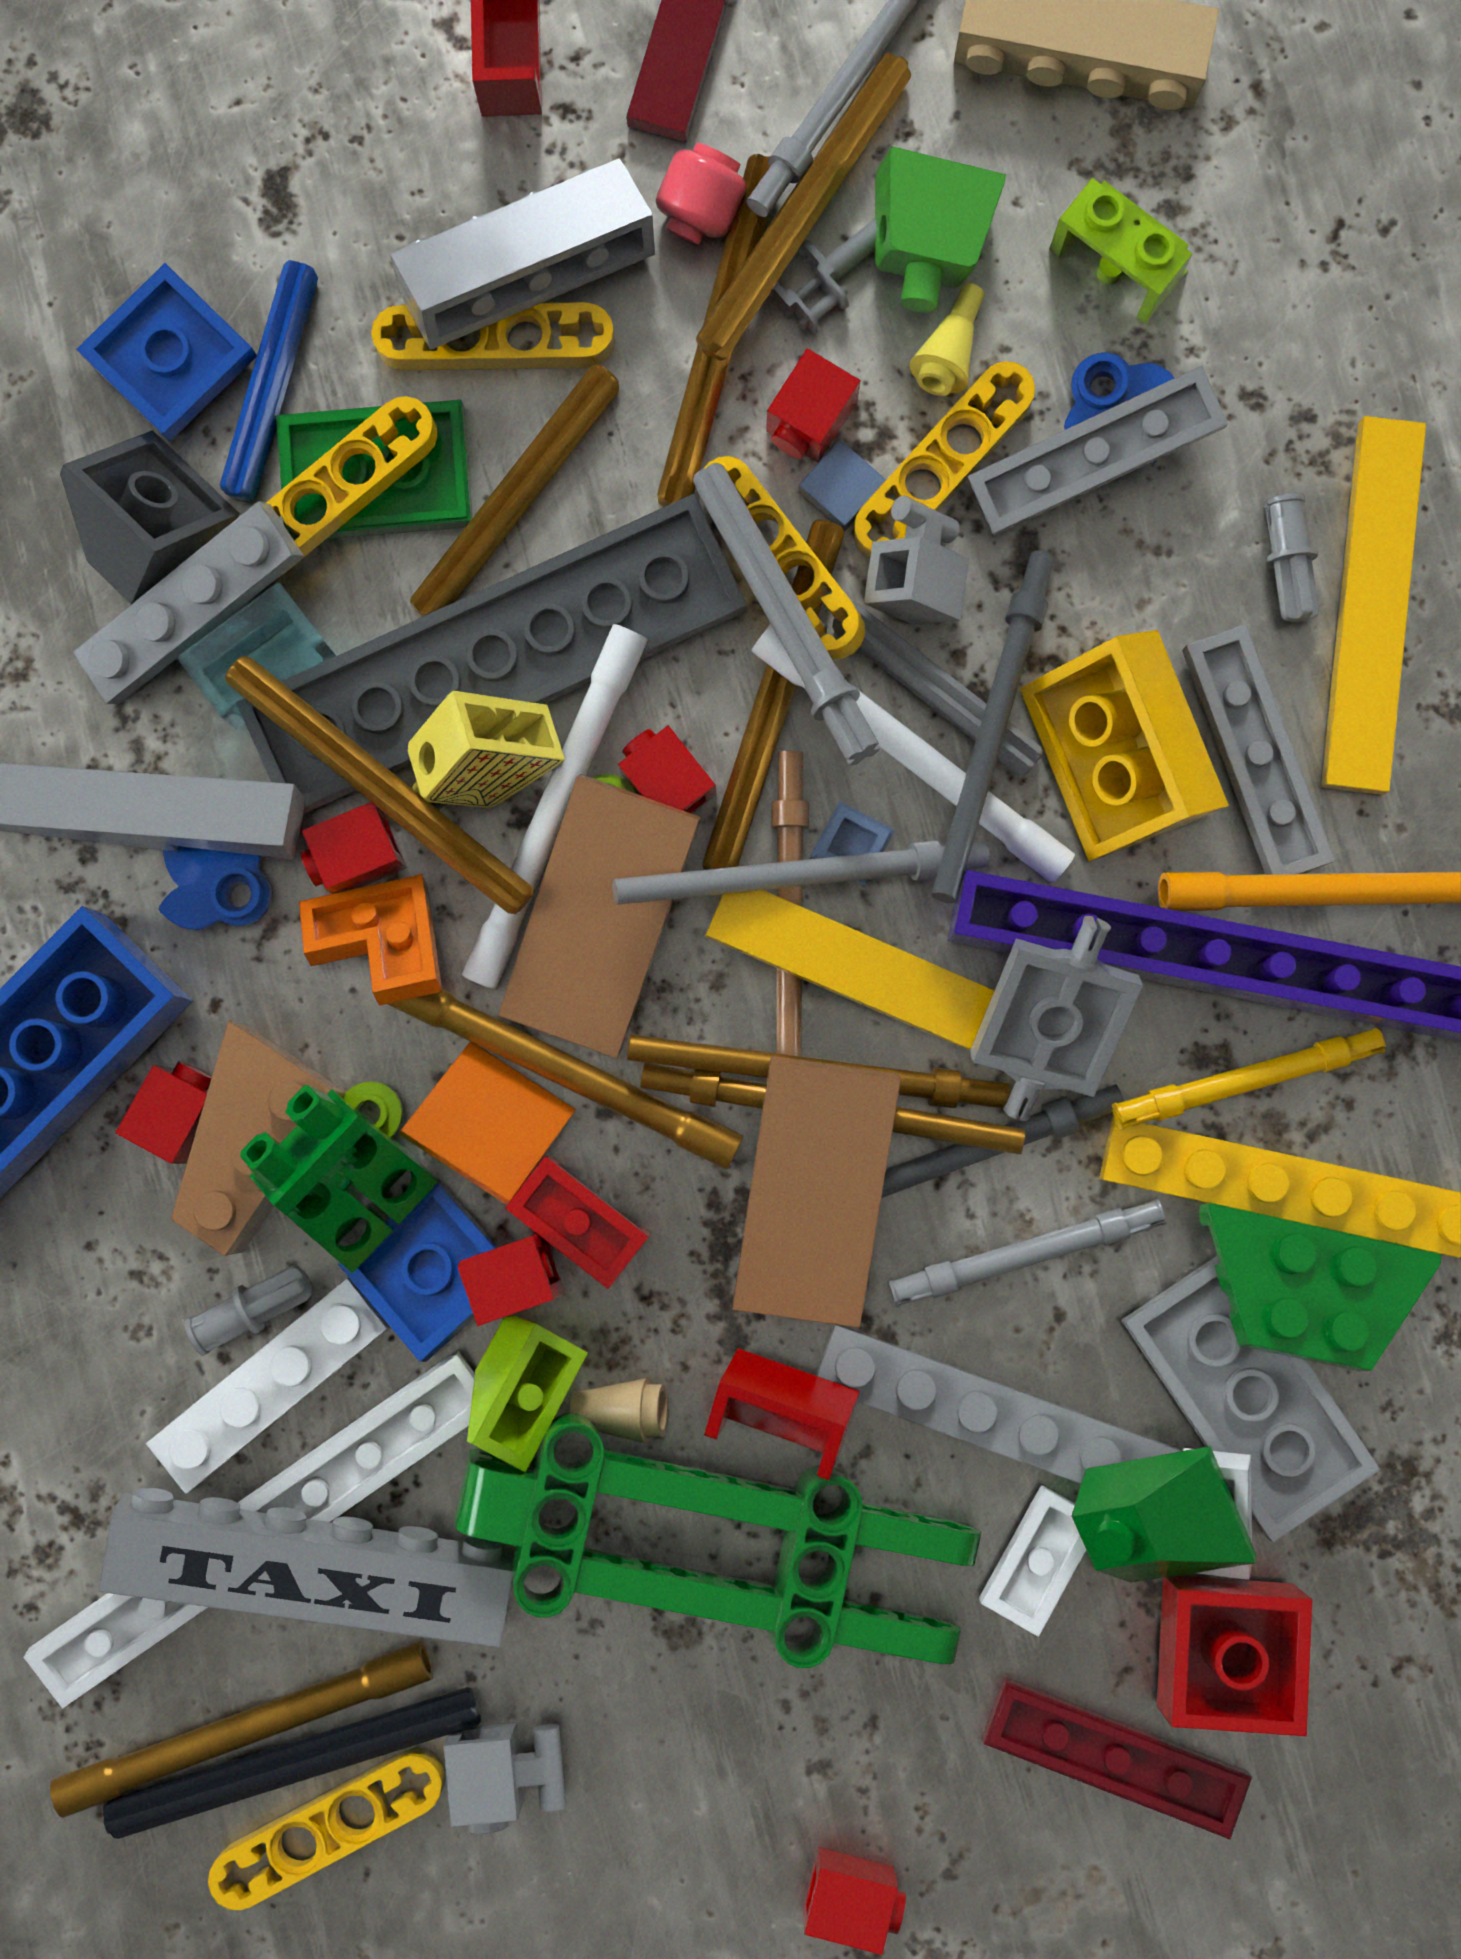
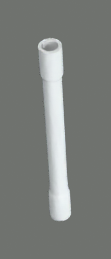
[461,624,648,990]
[751,624,1075,884]

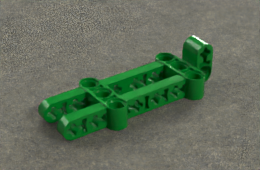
[455,1413,981,1668]

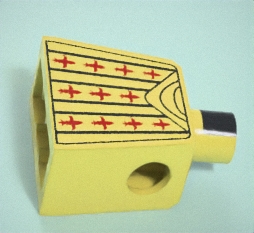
[408,691,565,811]

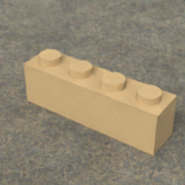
[953,0,1220,110]

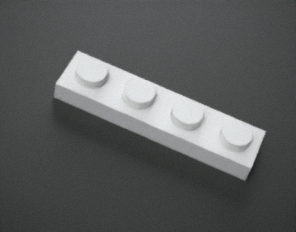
[146,1278,390,1494]

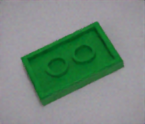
[276,399,473,541]

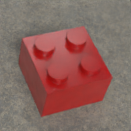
[1157,1576,1313,1737]

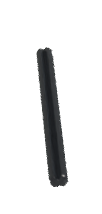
[103,1687,482,1839]

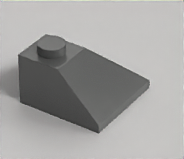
[60,430,240,604]

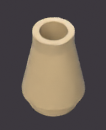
[570,1378,668,1443]

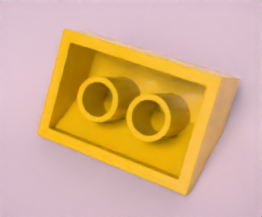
[1020,630,1229,862]

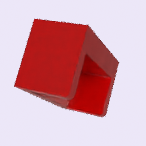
[471,0,542,117]
[505,1156,652,1289]
[458,1234,565,1326]
[704,1348,860,1480]

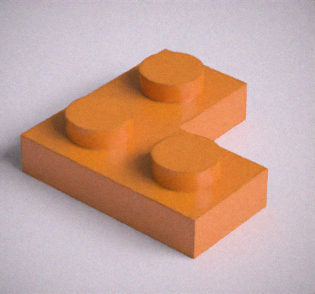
[299,874,442,1006]

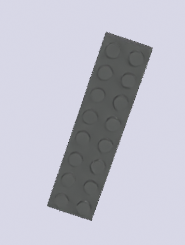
[236,493,747,814]

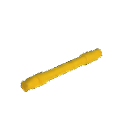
[1112,1027,1386,1130]

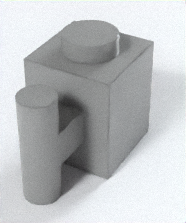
[864,496,969,625]
[444,1722,566,1834]

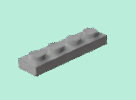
[967,366,1228,536]
[73,501,304,704]
[1182,624,1335,874]

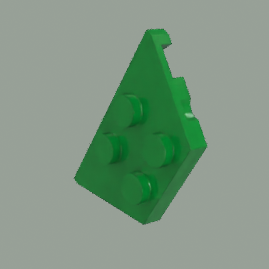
[1198,1203,1442,1372]

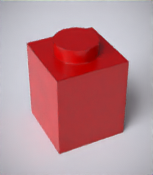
[766,348,861,463]
[618,725,717,814]
[300,802,407,894]
[115,1061,212,1164]
[803,1847,906,1955]

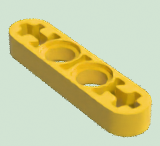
[371,302,615,370]
[853,361,1035,559]
[266,396,438,577]
[700,456,865,660]
[208,1747,446,1911]

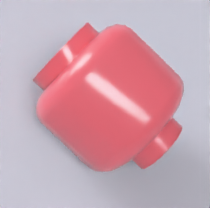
[655,143,746,246]

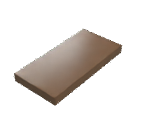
[498,774,702,1059]
[732,1056,901,1328]

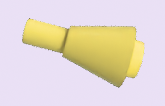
[909,283,985,396]

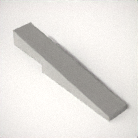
[0,763,305,860]

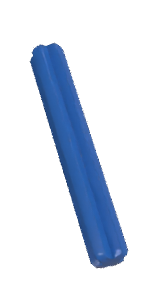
[220,260,318,501]

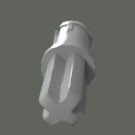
[1263,493,1319,622]
[184,1265,313,1356]

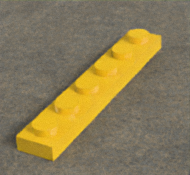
[1099,1117,1461,1259]

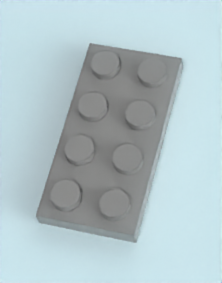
[1121,1255,1381,1542]

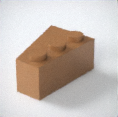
[171,1020,346,1256]

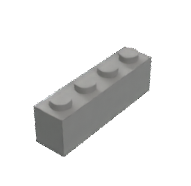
[390,158,655,350]

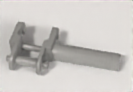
[770,219,876,334]

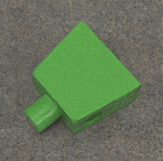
[875,146,1006,313]

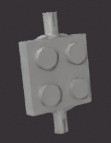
[970,916,1143,1121]

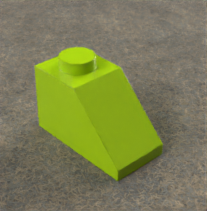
[467,1315,588,1472]

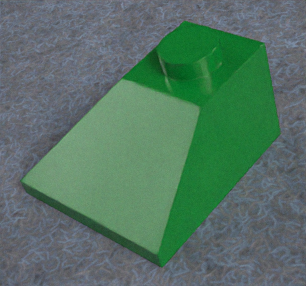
[1071,1446,1257,1583]

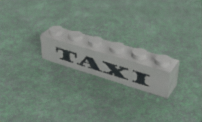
[98,1488,514,1648]

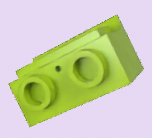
[1049,178,1193,323]

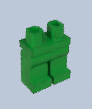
[240,1085,439,1274]

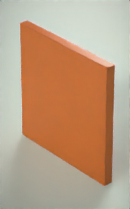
[399,1042,576,1205]

